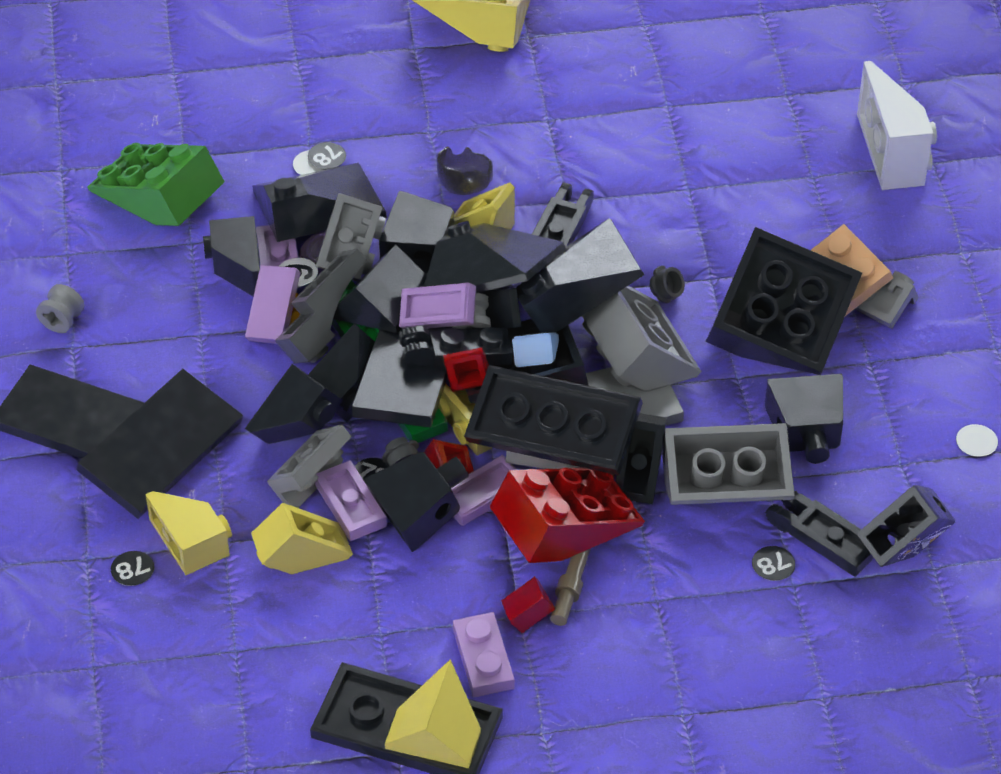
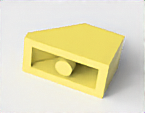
[145,491,232,575]
[251,503,353,574]

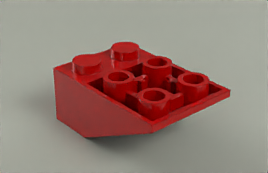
[490,468,645,563]

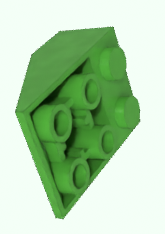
[87,143,225,226]

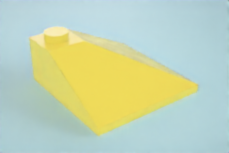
[412,0,530,52]

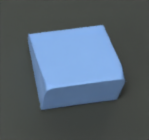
[512,332,559,367]

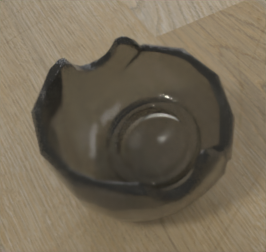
[436,147,493,195]

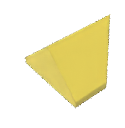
[454,182,515,229]
[385,659,481,768]

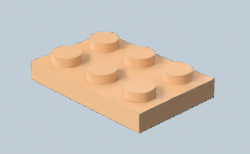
[811,224,893,316]

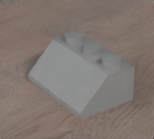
[582,286,702,391]
[662,423,795,505]

